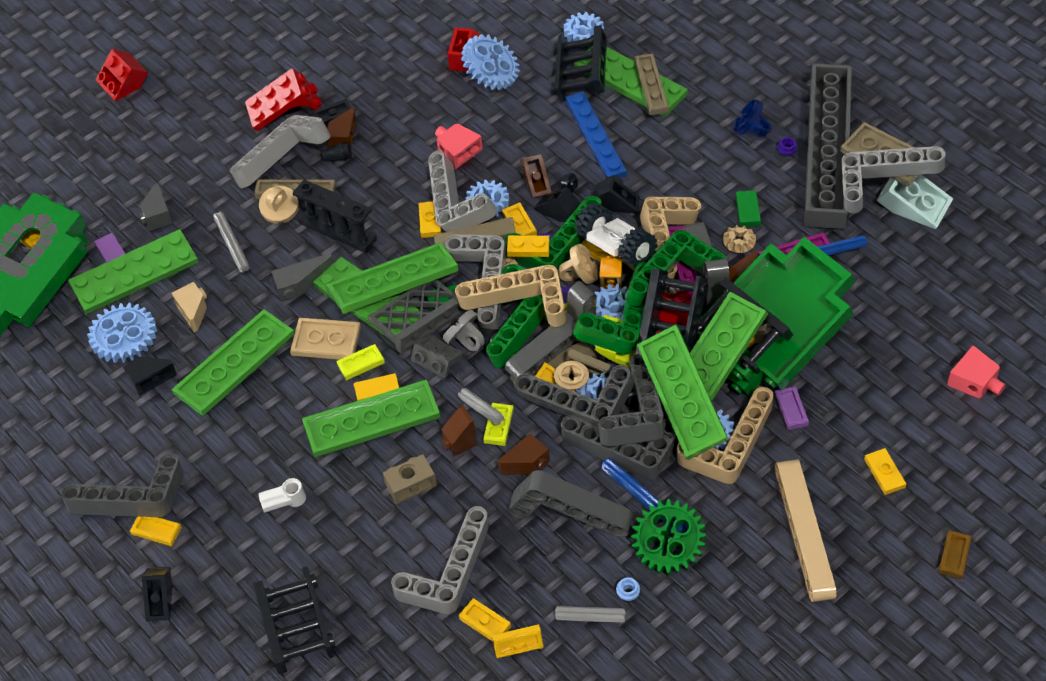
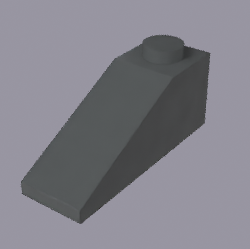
[272,253,333,302]

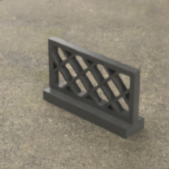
[368,279,465,354]

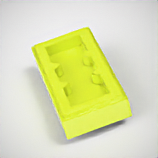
[337,344,385,380]
[483,403,514,446]

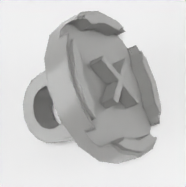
[443,310,484,351]

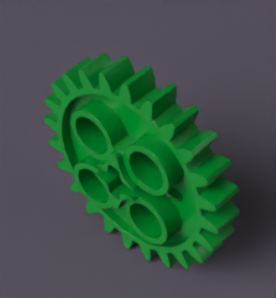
[631,499,707,575]

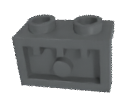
[411,334,463,378]

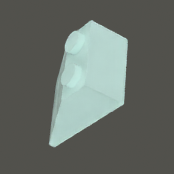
[876,175,953,229]

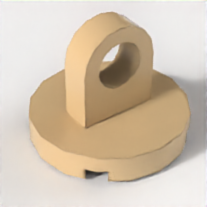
[259,186,299,224]
[558,244,599,284]

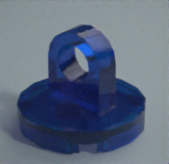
[733,99,772,137]

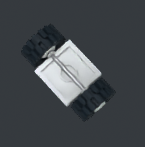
[575,203,658,268]

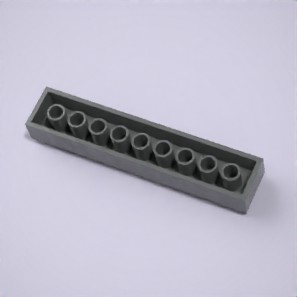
[804,64,852,229]

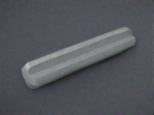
[458,388,504,425]
[555,606,625,622]

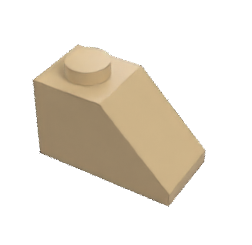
[172,282,207,333]

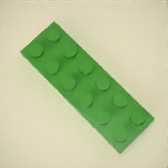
[574,46,688,117]
[68,229,198,314]
[327,242,459,314]
[313,257,420,340]
[660,292,768,405]
[172,309,295,416]
[637,325,729,460]
[302,379,441,458]

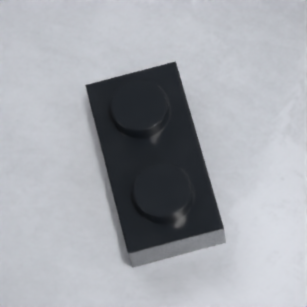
[311,99,352,127]

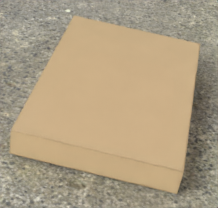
[290,318,361,360]

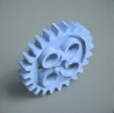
[461,34,520,90]
[87,303,157,363]

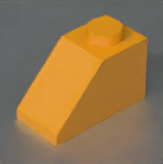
[600,255,622,288]

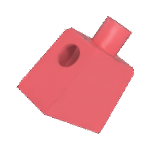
[435,124,483,170]
[947,346,1006,398]

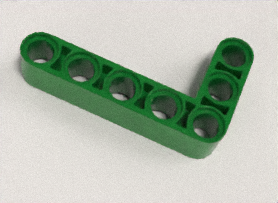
[504,196,601,271]
[625,229,727,306]
[573,262,646,355]
[486,264,546,368]

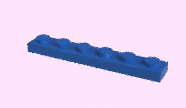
[566,92,627,178]

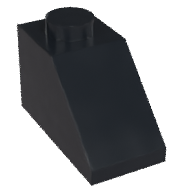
[593,176,640,214]
[534,187,581,222]
[123,357,177,396]
[141,567,173,621]

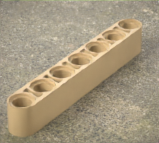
[775,459,837,602]

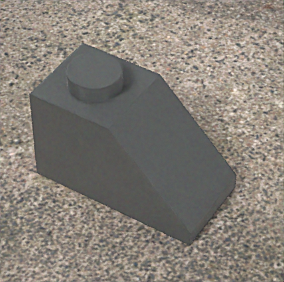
[139,183,172,231]

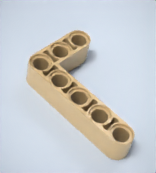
[640,197,701,279]
[455,265,567,327]
[677,387,773,484]

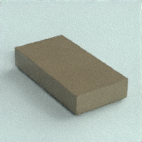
[565,348,610,377]

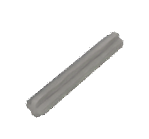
[213,211,250,273]

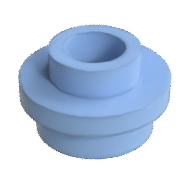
[616,578,640,601]

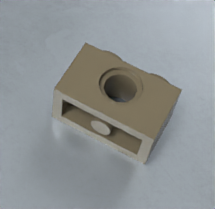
[383,454,437,505]

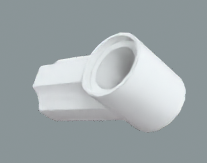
[259,478,306,513]

